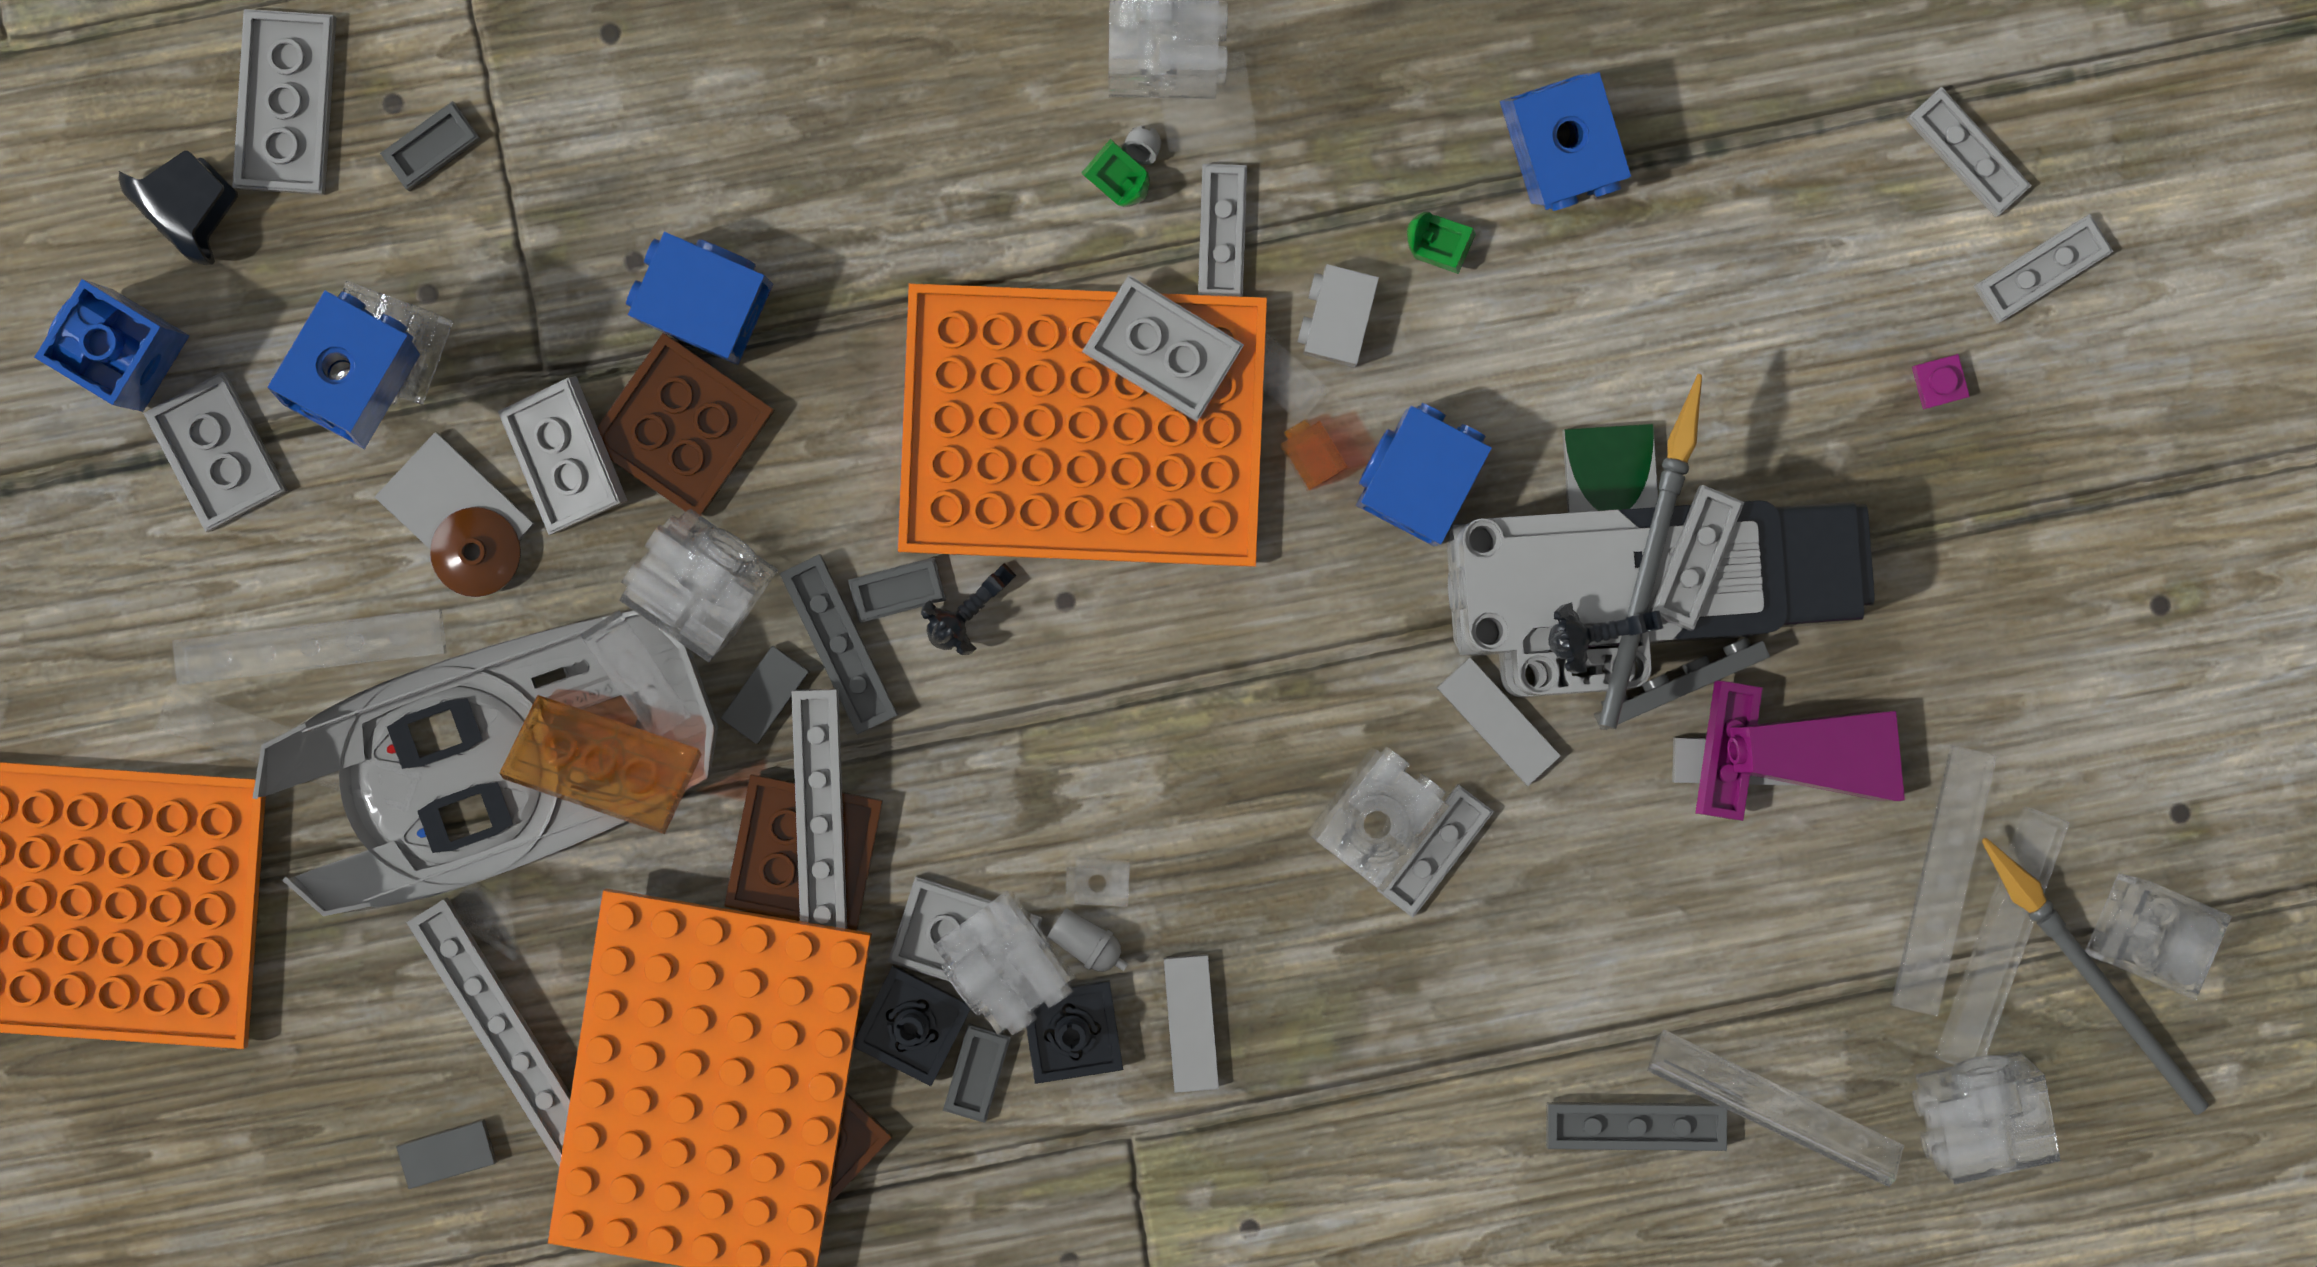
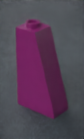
[1727,711,1905,801]

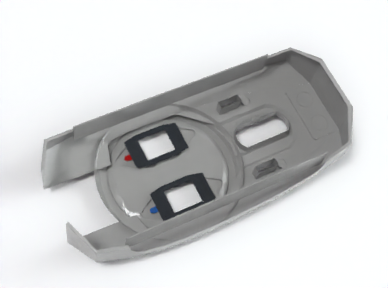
[253,608,719,916]

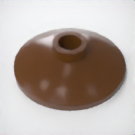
[430,507,521,597]

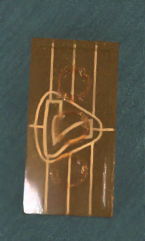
[499,695,702,834]

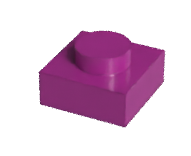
[1912,354,1970,410]

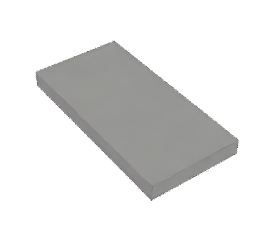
[232,9,337,195]

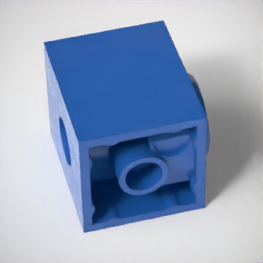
[1499,72,1631,211]
[626,232,774,365]
[34,279,189,412]
[267,290,420,449]
[1355,403,1492,547]

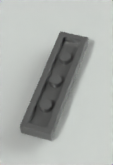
[779,554,898,735]
[1594,637,1770,730]
[1546,1102,1727,1151]

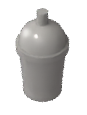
[1047,908,1128,972]

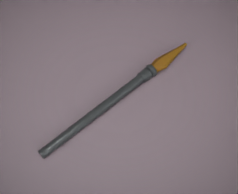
[1598,374,1702,729]
[1982,838,2209,1115]

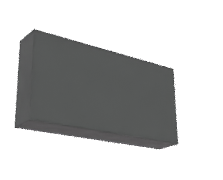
[380,101,481,191]
[848,557,946,623]
[720,646,810,744]
[943,1023,1011,1123]
[396,1119,497,1189]

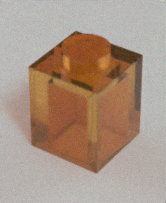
[1280,419,1348,492]

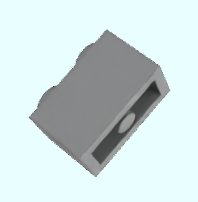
[1297,264,1379,368]

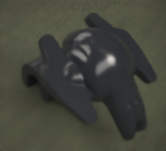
[921,563,1017,655]
[1548,602,1663,674]

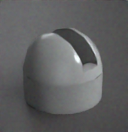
[1122,125,1161,165]

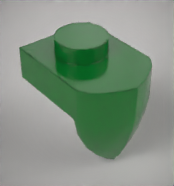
[1081,139,1150,207]
[1407,212,1476,274]

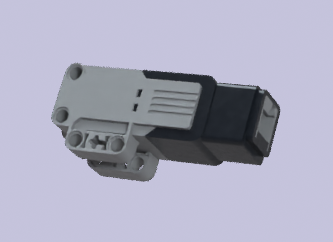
[1447,500,1875,697]

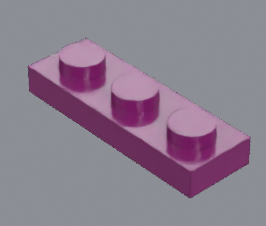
[1695,681,1763,821]

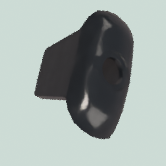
[118,151,238,265]

